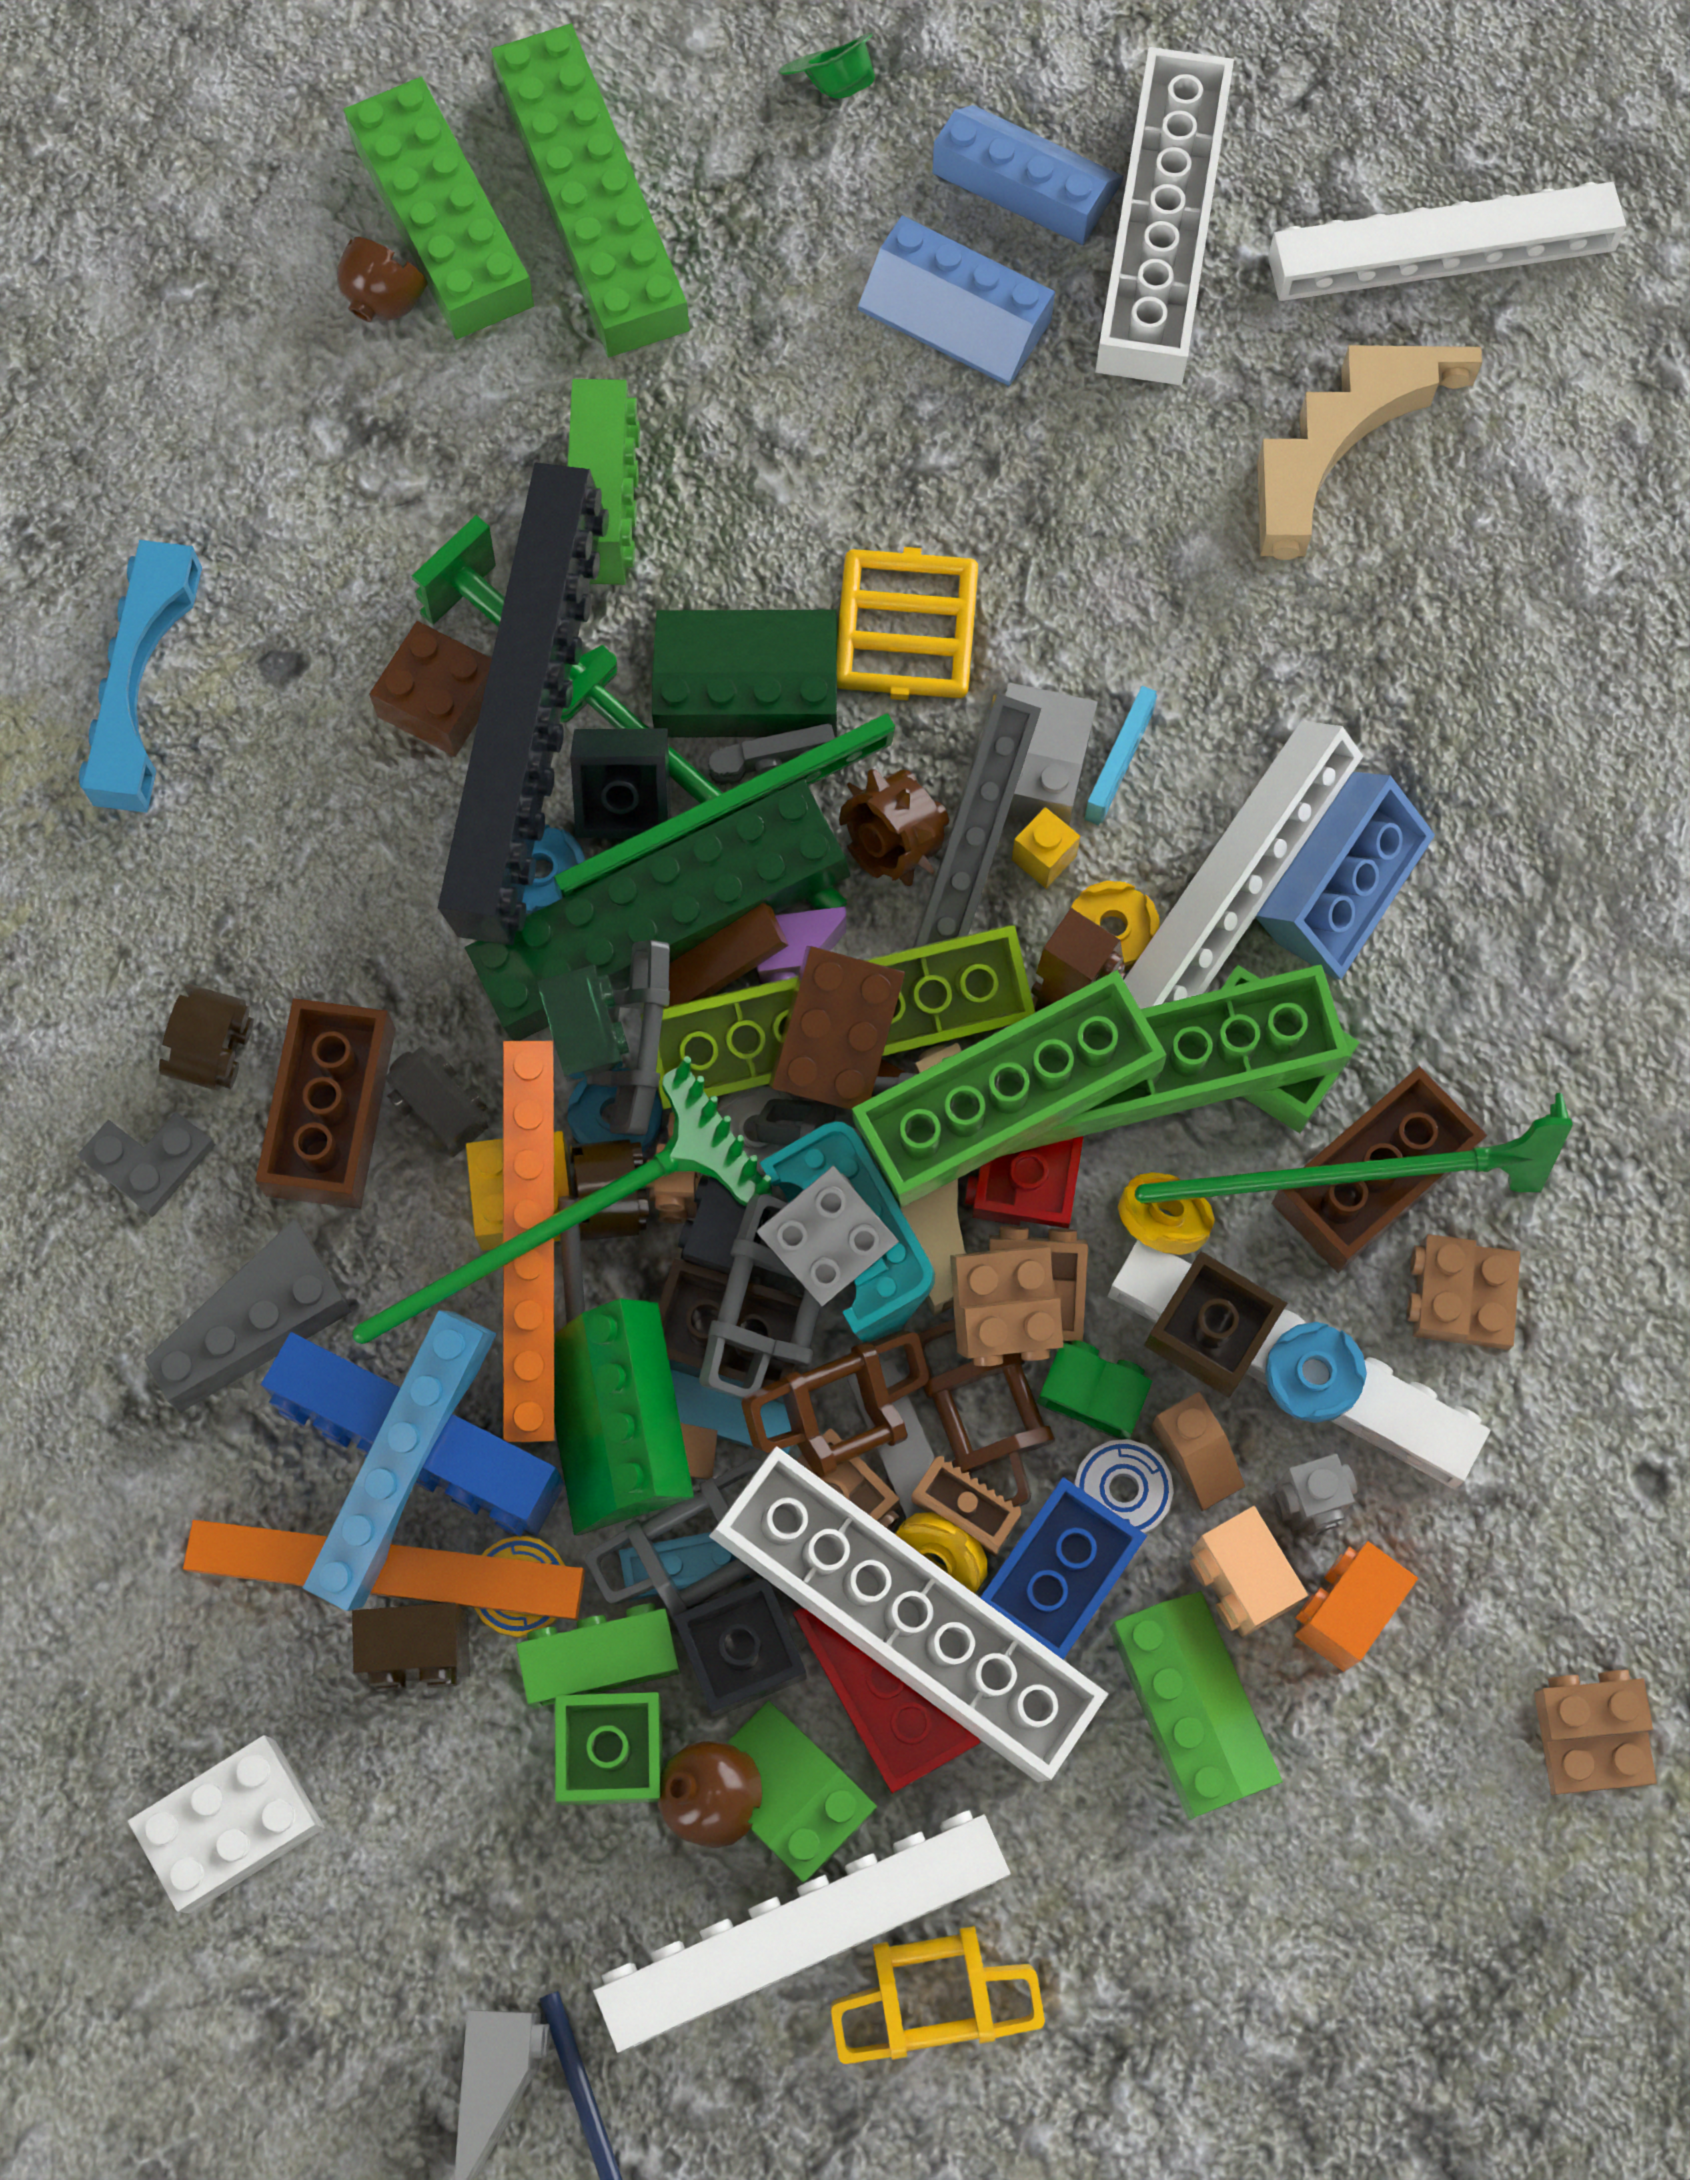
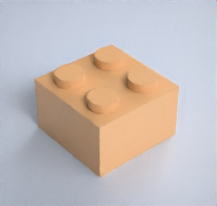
[1189,1506,1308,1638]

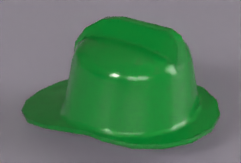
[778,32,875,99]

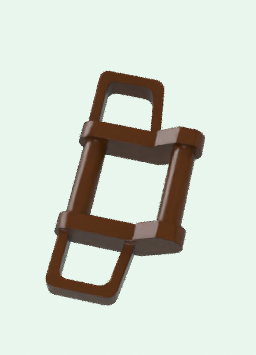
[918,1319,1055,1507]
[741,1330,929,1478]

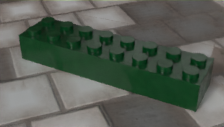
[465,779,851,1041]

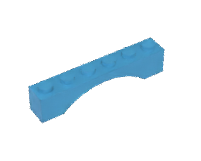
[79,540,202,813]
[303,1310,497,1611]

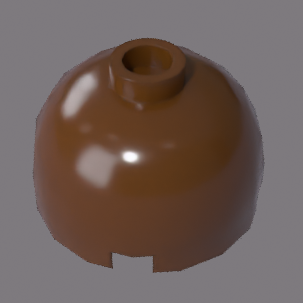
[337,236,428,322]
[658,1741,762,1848]

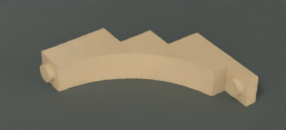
[1257,345,1482,560]

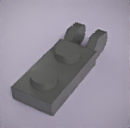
[708,724,835,786]

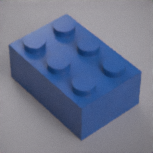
[980,1477,1148,1660]

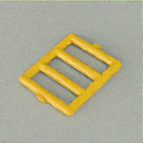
[837,547,978,701]

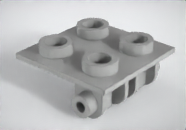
[756,1166,899,1306]

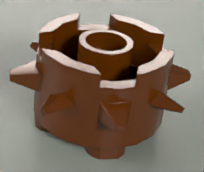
[839,769,950,886]

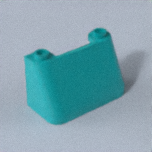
[759,1122,935,1342]

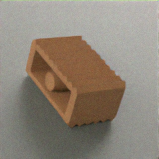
[911,1456,1021,1557]

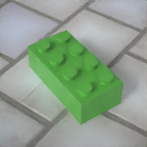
[568,379,640,585]

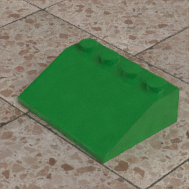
[554,1298,694,1536]

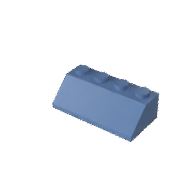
[932,105,1124,245]
[858,215,1055,387]
[1255,772,1435,980]

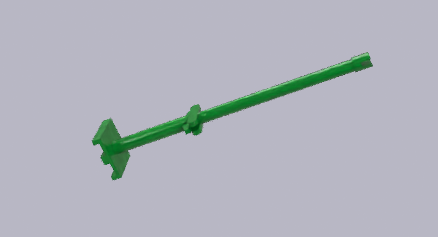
[411,515,848,910]

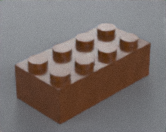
[255,998,396,1209]
[1271,1066,1487,1274]

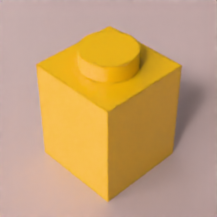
[1011,807,1081,889]

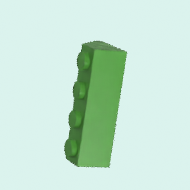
[1109,1591,1283,1821]

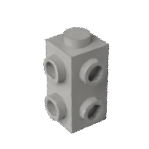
[1272,1454,1357,1536]

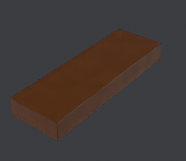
[664,902,789,1008]

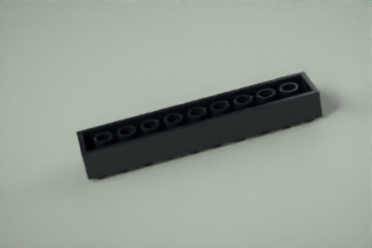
[437,462,609,945]

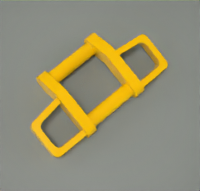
[830,1926,1045,2064]

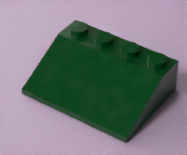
[652,609,837,738]

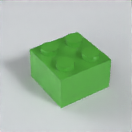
[555,1692,663,1805]

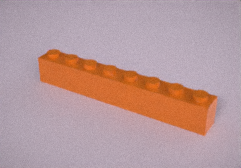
[503,1041,554,1442]

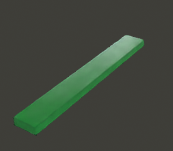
[554,713,895,899]

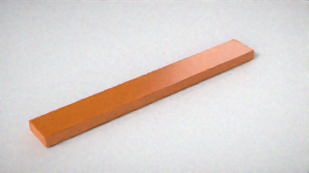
[183,1520,586,1621]

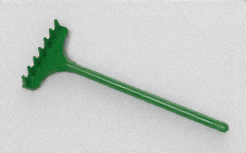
[352,1056,773,1344]
[1134,1093,1573,1204]

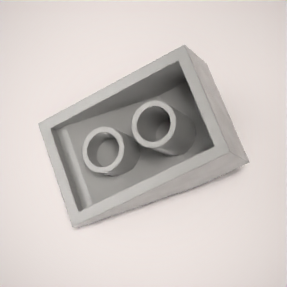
[1005,682,1098,826]
[454,2010,550,2180]

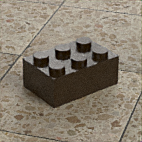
[658,1258,802,1404]

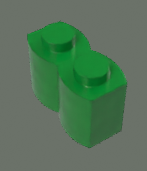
[1036,1340,1153,1440]

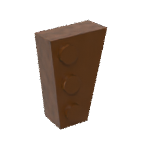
[1031,908,1126,1013]

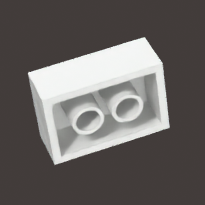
[128,1735,325,1914]

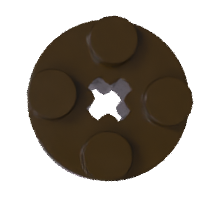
[159,983,254,1091]
[570,1139,649,1241]

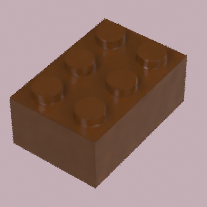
[768,946,905,1110]

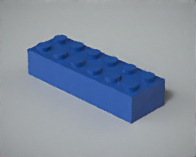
[260,1332,565,1538]

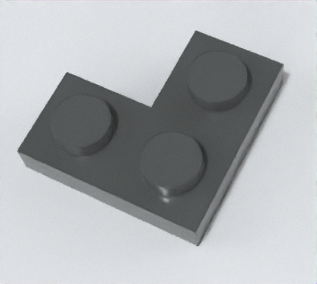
[76,1111,216,1217]

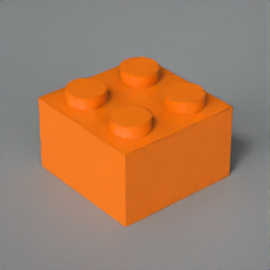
[1294,1541,1419,1672]

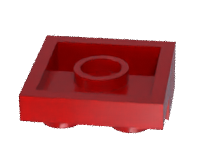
[965,1136,1084,1229]

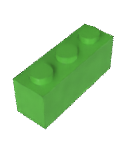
[516,1603,681,1709]

